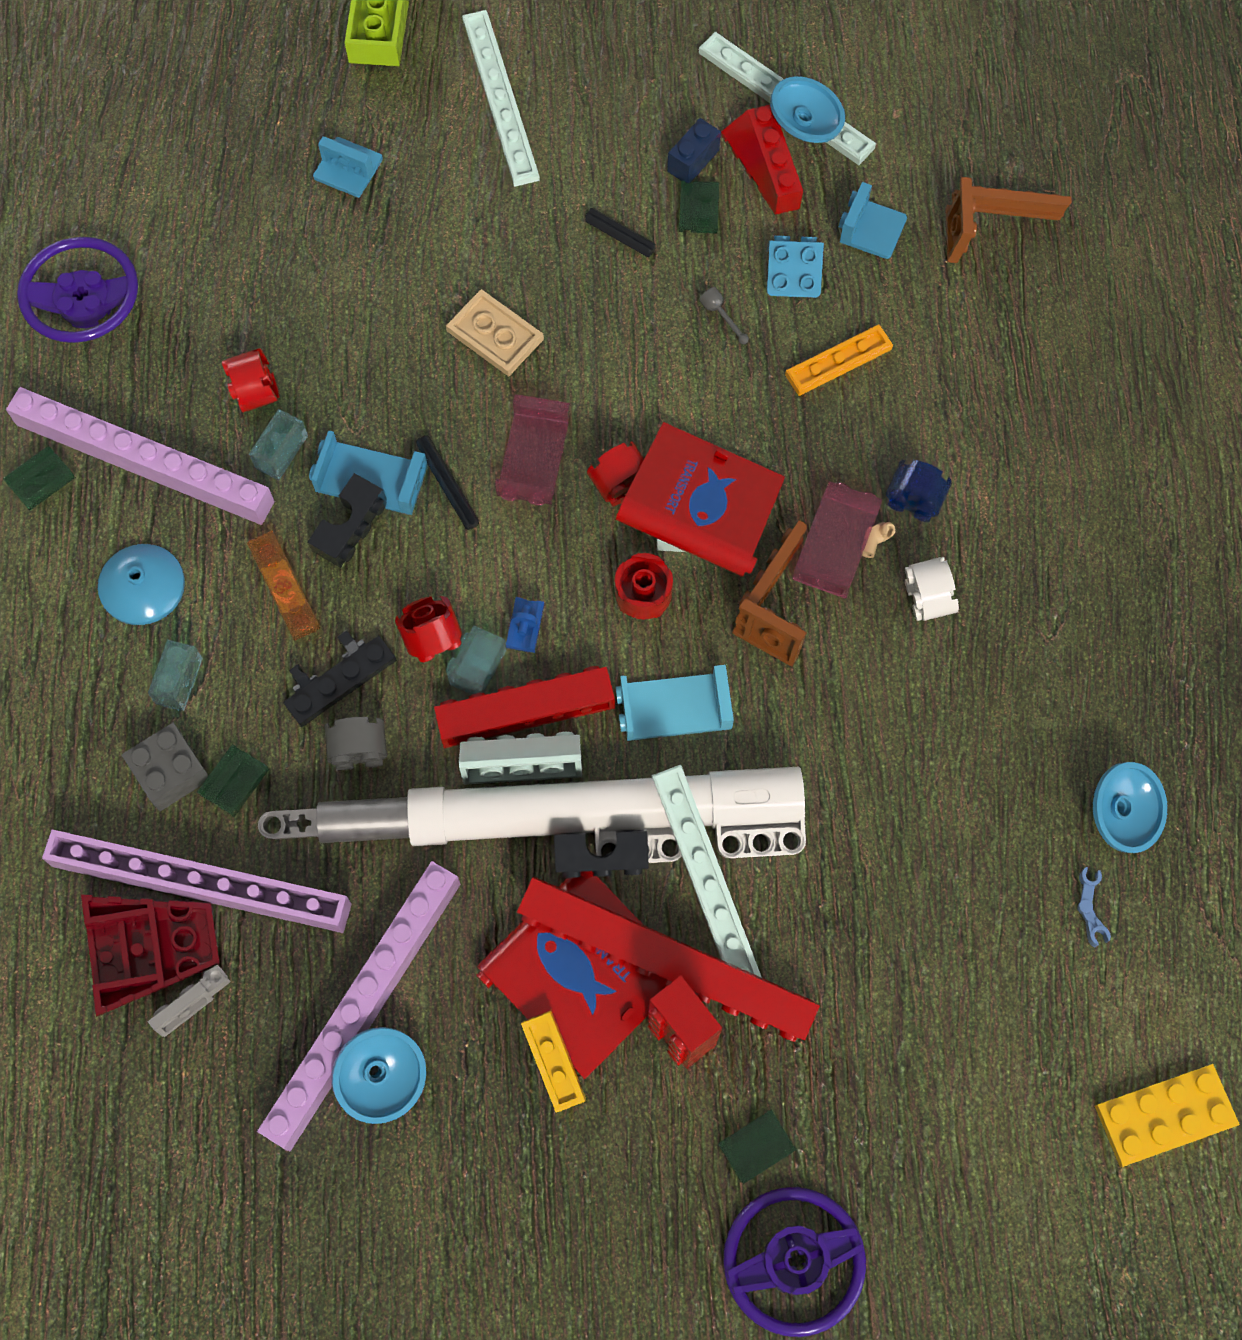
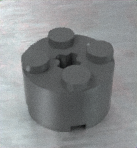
[324,717,387,770]

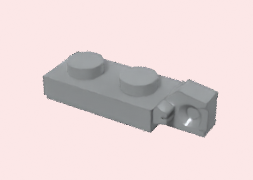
[148,965,231,1037]

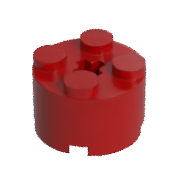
[222,348,280,412]
[587,441,644,506]
[615,553,673,619]
[395,596,462,662]

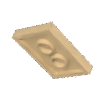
[446,289,544,377]

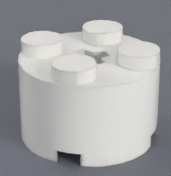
[905,557,959,621]

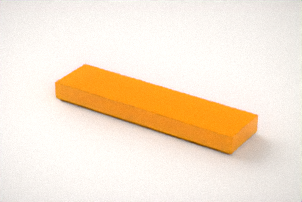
[785,324,893,396]

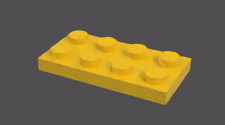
[1095,1064,1240,1168]

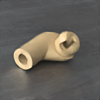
[861,522,896,558]

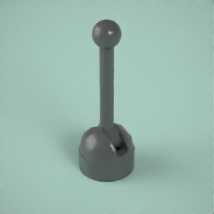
[699,287,749,345]

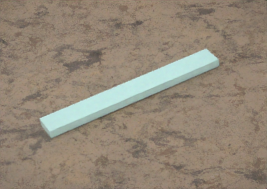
[462,10,540,187]
[699,32,876,165]
[652,765,762,978]

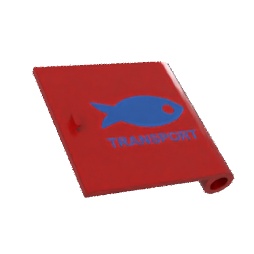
[615,422,785,577]
[476,871,667,1079]

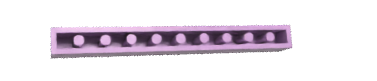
[6,387,275,525]
[42,830,352,933]
[257,861,461,1152]

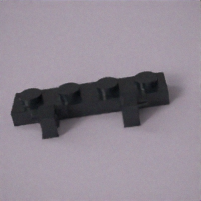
[283,630,397,728]

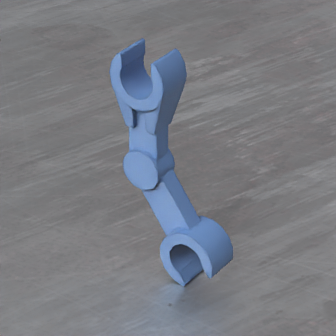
[1077,867,1111,947]

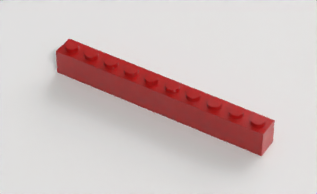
[517,876,820,1042]

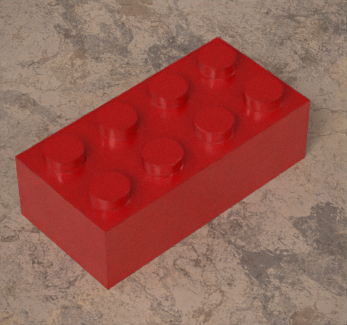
[647,976,722,1069]

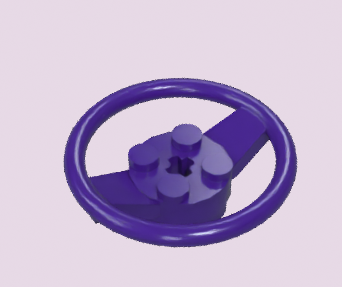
[17,237,138,343]
[724,1187,866,1337]

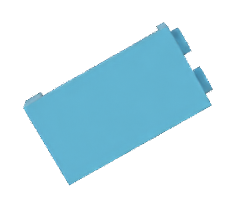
[615,665,734,741]

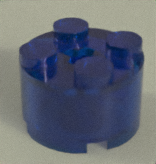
[886,460,952,522]

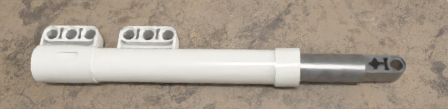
[258,766,806,863]

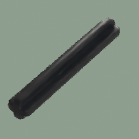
[416,435,479,530]

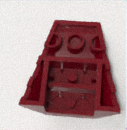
[81,894,220,1017]

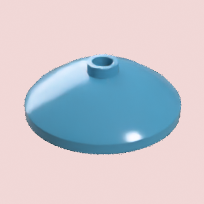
[770,76,845,143]
[98,544,185,625]
[1093,762,1167,853]
[332,1027,426,1124]

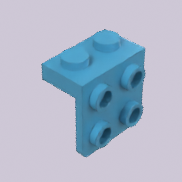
[839,182,907,259]
[767,236,824,298]

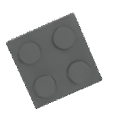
[121,722,211,811]

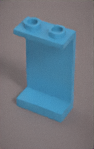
[309,431,428,515]

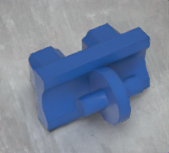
[506,597,545,653]

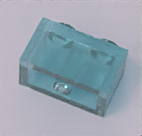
[249,409,308,480]
[446,626,507,695]
[148,639,203,711]

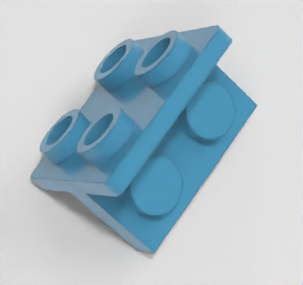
[313,136,383,198]

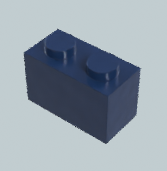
[667,118,721,185]

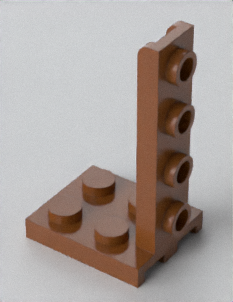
[945,177,1072,263]
[732,520,807,667]

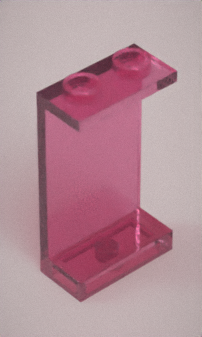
[495,394,570,505]
[792,481,882,599]

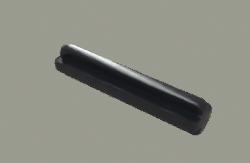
[585,208,656,257]

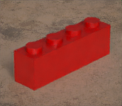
[721,105,803,215]

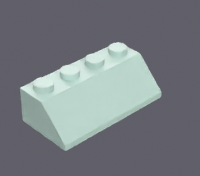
[459,732,582,785]

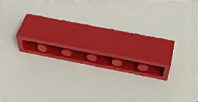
[434,666,615,748]

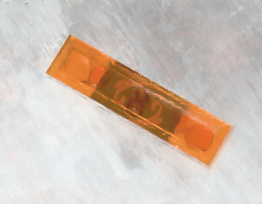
[247,530,321,641]

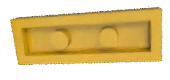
[521,1011,586,1113]

